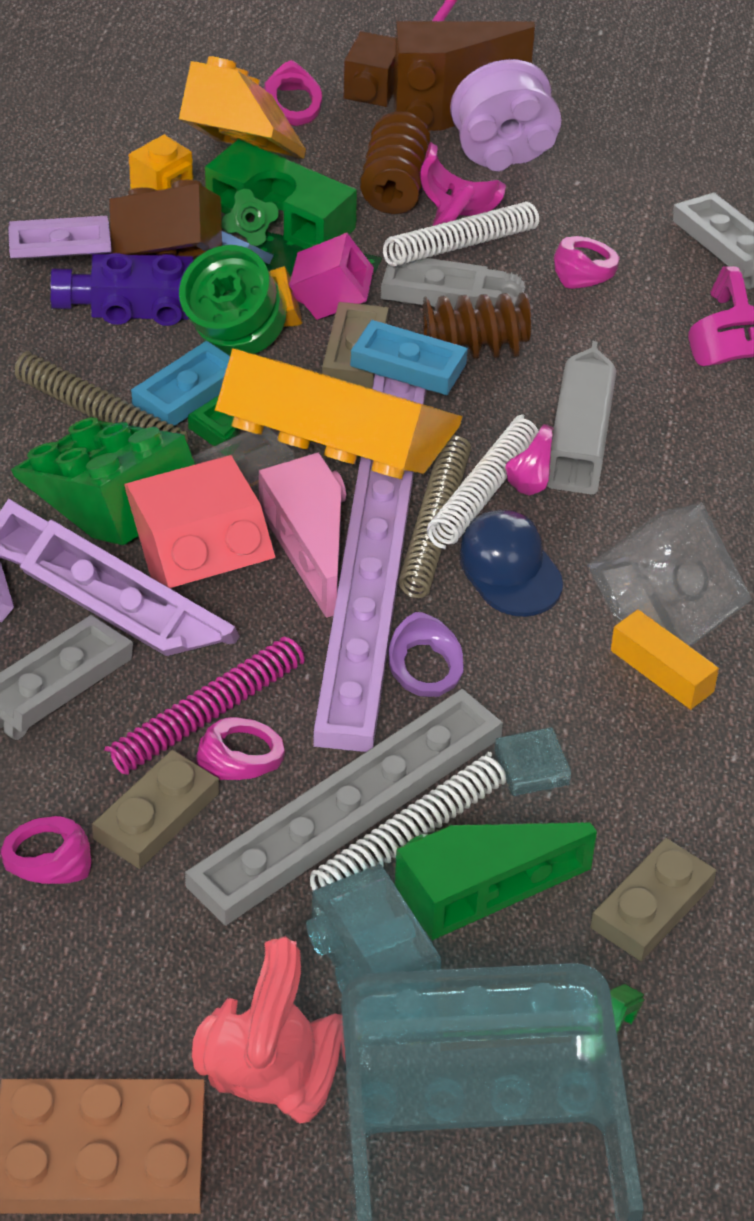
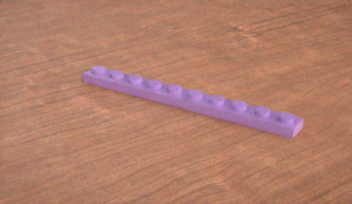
[314,374,426,752]

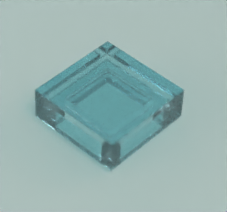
[495,727,571,796]

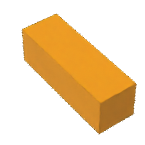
[610,609,719,710]

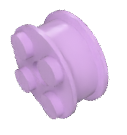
[450,60,561,171]

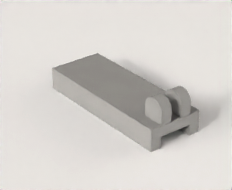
[673,193,754,289]
[0,615,133,740]

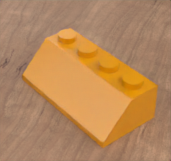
[215,348,463,479]

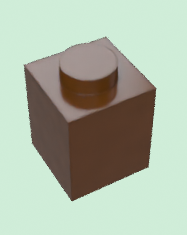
[343,31,396,107]

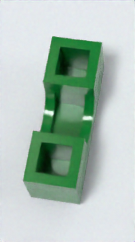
[205,139,357,249]

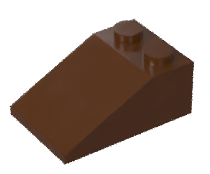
[393,21,535,131]

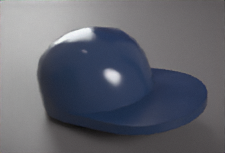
[460,510,563,617]

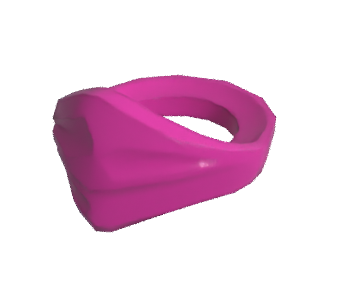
[263,60,323,126]
[554,236,620,289]
[505,424,554,496]
[196,717,285,780]
[0,816,91,884]

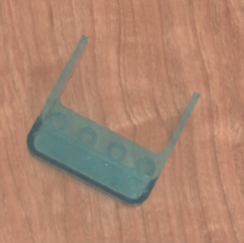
[341,963,644,1221]

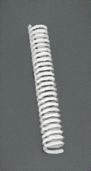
[383,202,539,267]
[427,414,538,549]
[310,752,506,904]

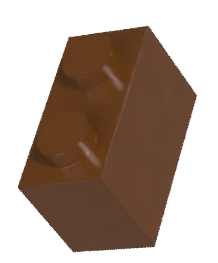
[109,180,222,259]

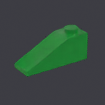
[394,822,597,941]

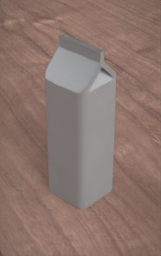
[547,341,617,494]

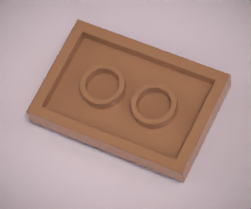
[0,1079,205,1214]

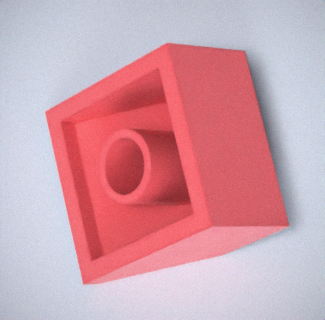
[124,455,276,588]

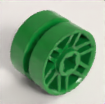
[179,245,287,356]

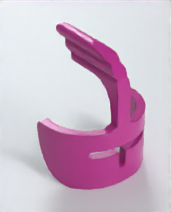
[420,142,506,230]
[688,266,754,366]

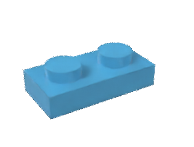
[350,320,468,395]
[131,341,230,430]

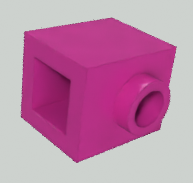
[289,233,374,320]

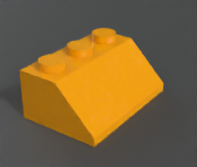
[179,56,306,159]

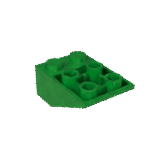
[11,417,195,545]

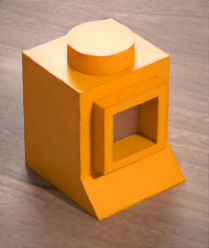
[129,134,193,190]

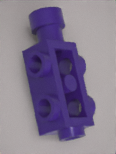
[51,253,193,326]

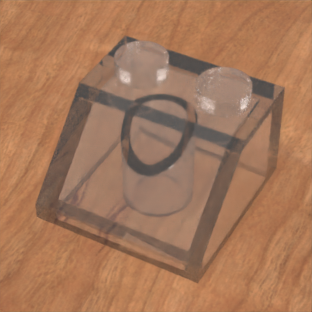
[587,502,752,647]

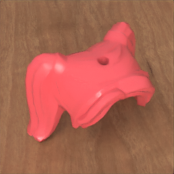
[192,936,351,1123]

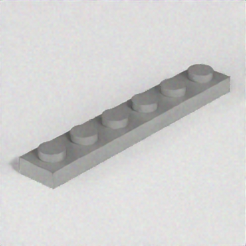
[185,689,503,926]

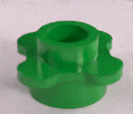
[222,189,279,247]

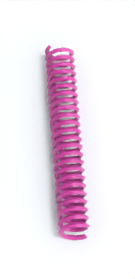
[104,637,305,775]

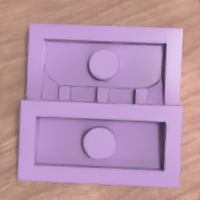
[9,216,111,259]

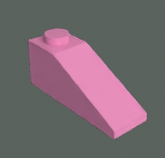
[259,452,346,618]

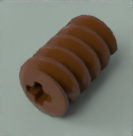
[360,111,430,214]
[423,292,531,359]

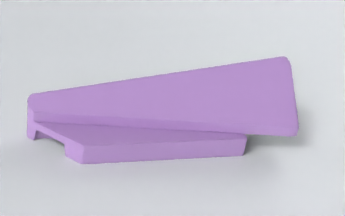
[0,499,240,656]

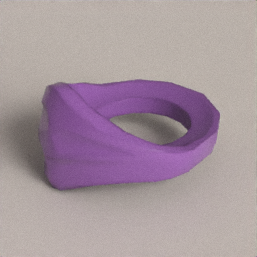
[388,612,463,697]

